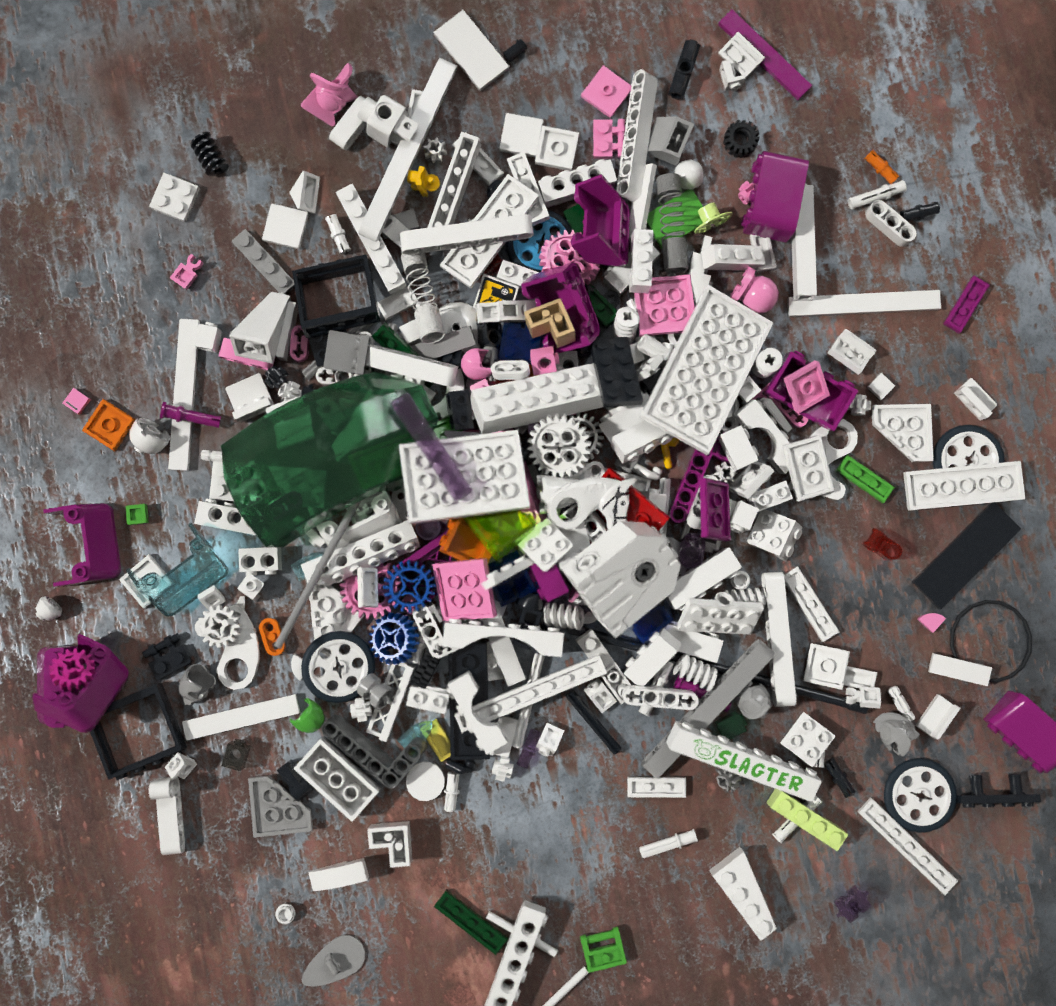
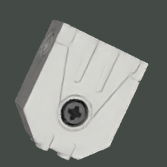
[561,521,681,638]

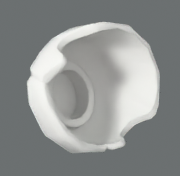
[674,159,704,189]

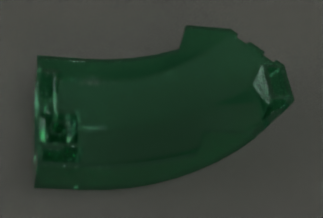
[221,372,438,548]

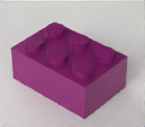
[528,564,569,602]

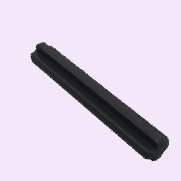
[566,690,621,755]

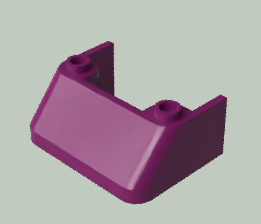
[43,503,121,587]
[32,633,129,733]

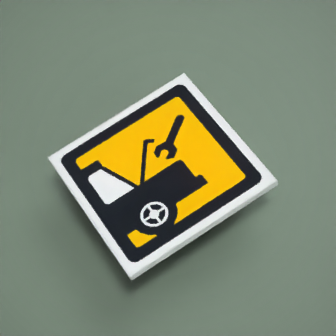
[473,274,519,310]

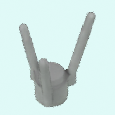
[465,346,498,388]

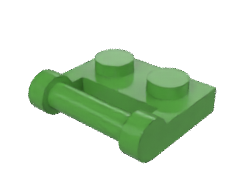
[580,926,627,973]

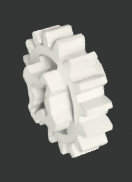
[197,605,242,648]

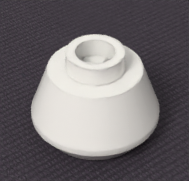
[35,596,62,621]

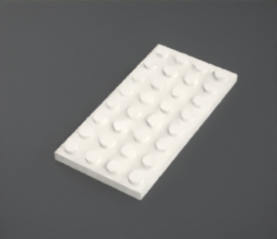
[639,285,773,455]

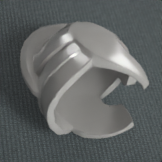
[179,664,216,706]
[734,681,772,720]
[873,712,920,757]

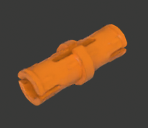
[864,150,900,185]

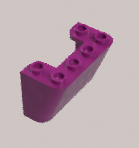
[765,351,859,431]

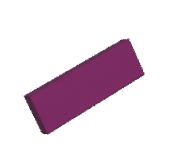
[943,275,990,334]

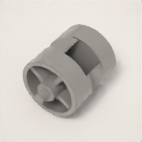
[357,673,394,710]

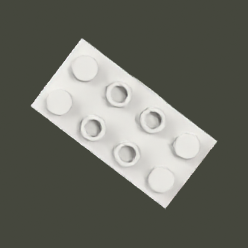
[677,592,764,635]

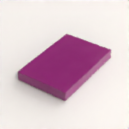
[699,478,731,542]

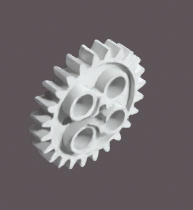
[527,413,592,478]

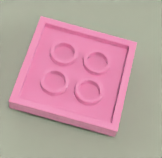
[634,274,694,337]
[432,558,497,621]

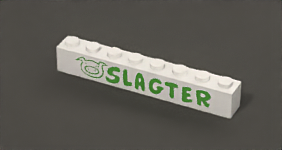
[666,721,822,802]

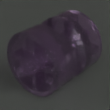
[834,885,872,924]

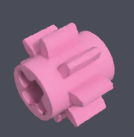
[738,181,755,205]

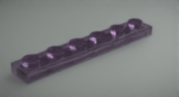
[390,392,473,503]

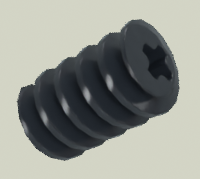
[190,131,229,176]

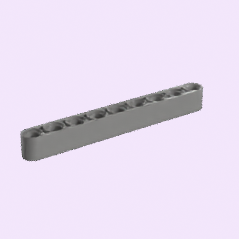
[641,639,775,778]

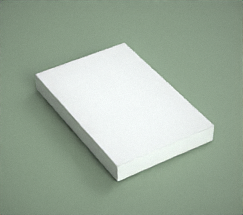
[783,435,835,501]

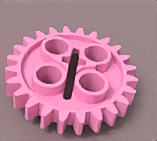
[539,230,600,285]
[340,563,403,620]

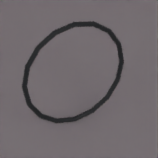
[950,600,1032,683]

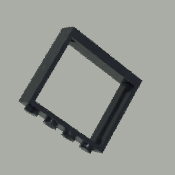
[292,254,381,338]
[90,683,187,780]

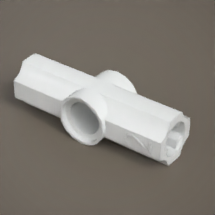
[637,334,675,368]

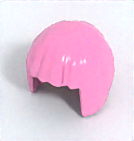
[461,348,492,380]

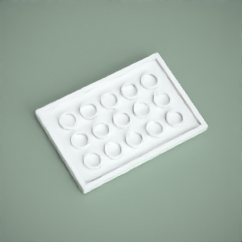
[399,430,530,524]

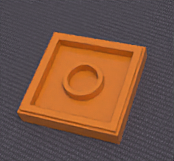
[82,399,136,452]

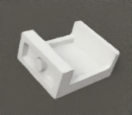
[406,684,449,714]

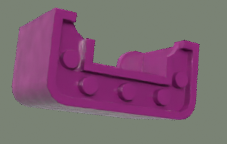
[741,151,809,243]
[521,262,600,353]

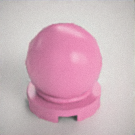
[730,267,779,314]

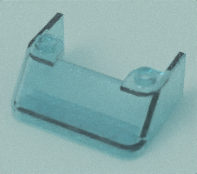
[126,523,229,616]

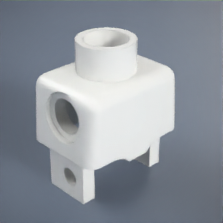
[357,95,419,148]

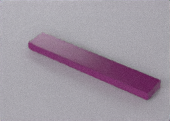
[718,9,812,101]

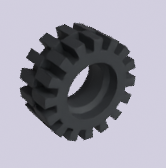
[723,120,759,158]
[411,651,441,689]

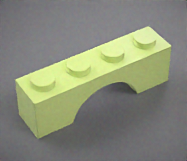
[767,789,848,851]

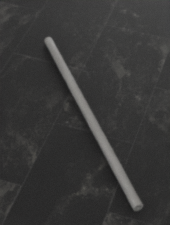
[274,486,366,649]

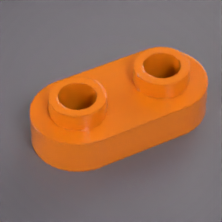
[259,618,286,656]

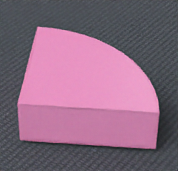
[917,613,946,632]

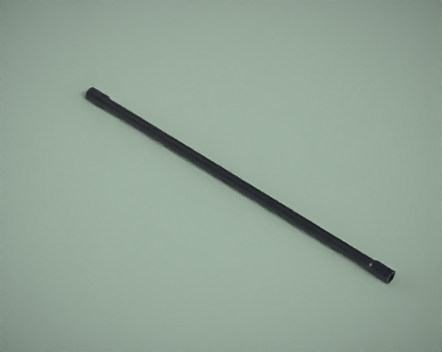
[566,626,868,714]

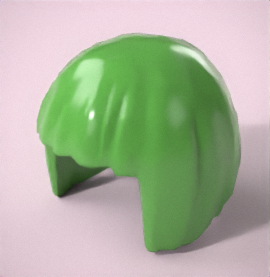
[290,698,325,733]

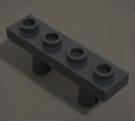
[956,774,1041,808]

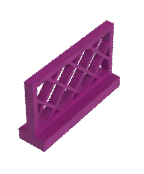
[396,529,452,605]

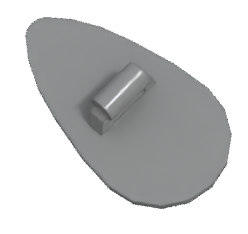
[302,935,365,987]

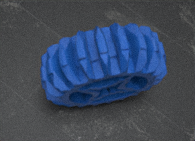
[383,560,436,613]
[369,612,420,665]

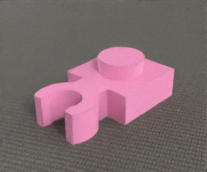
[170,254,203,290]

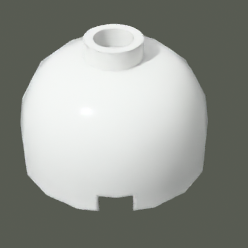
[129,418,170,454]

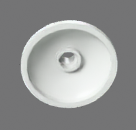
[438,302,480,353]

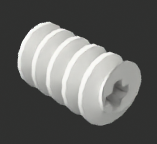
[612,307,640,344]
[751,348,783,378]
[725,587,767,612]
[541,602,584,630]
[673,654,717,692]

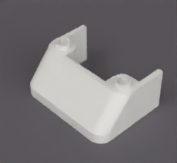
[308,484,403,551]

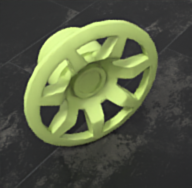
[694,202,733,234]

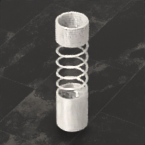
[401,253,445,343]

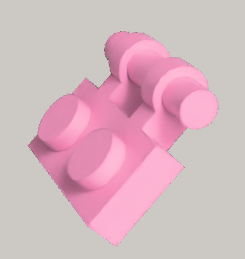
[593,119,626,159]

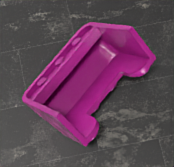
[571,174,630,267]

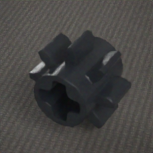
[264,366,289,389]

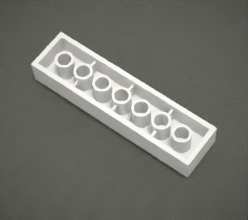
[470,363,603,434]

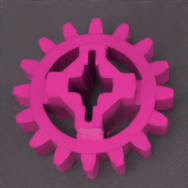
[49,648,96,691]

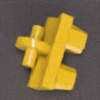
[407,166,440,197]

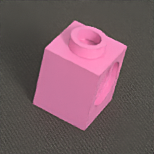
[530,346,560,375]

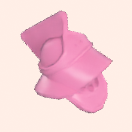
[301,63,358,126]

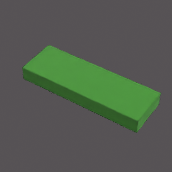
[835,455,895,503]

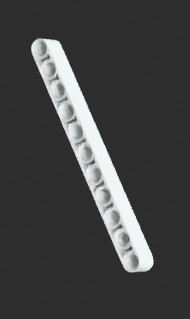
[358,58,457,242]

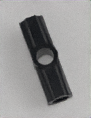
[668,39,701,100]

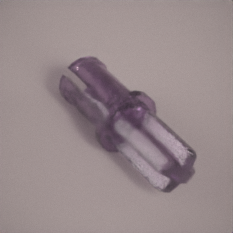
[516,729,541,769]

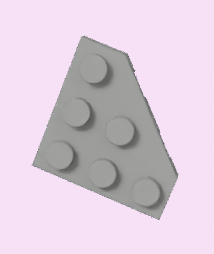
[248,775,313,838]

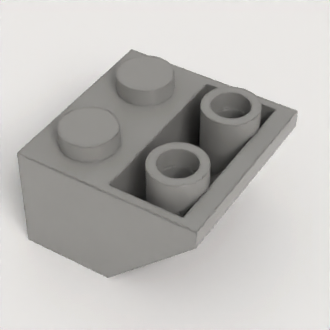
[647,117,694,166]

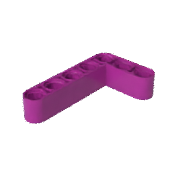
[668,438,744,524]

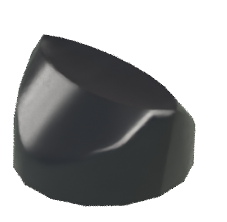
[515,591,543,612]

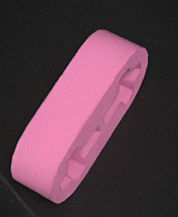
[290,325,309,362]

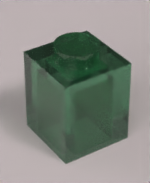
[715,711,747,740]

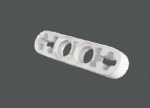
[622,685,699,710]

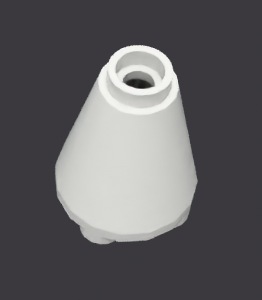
[536,475,578,514]

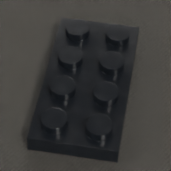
[589,337,643,408]

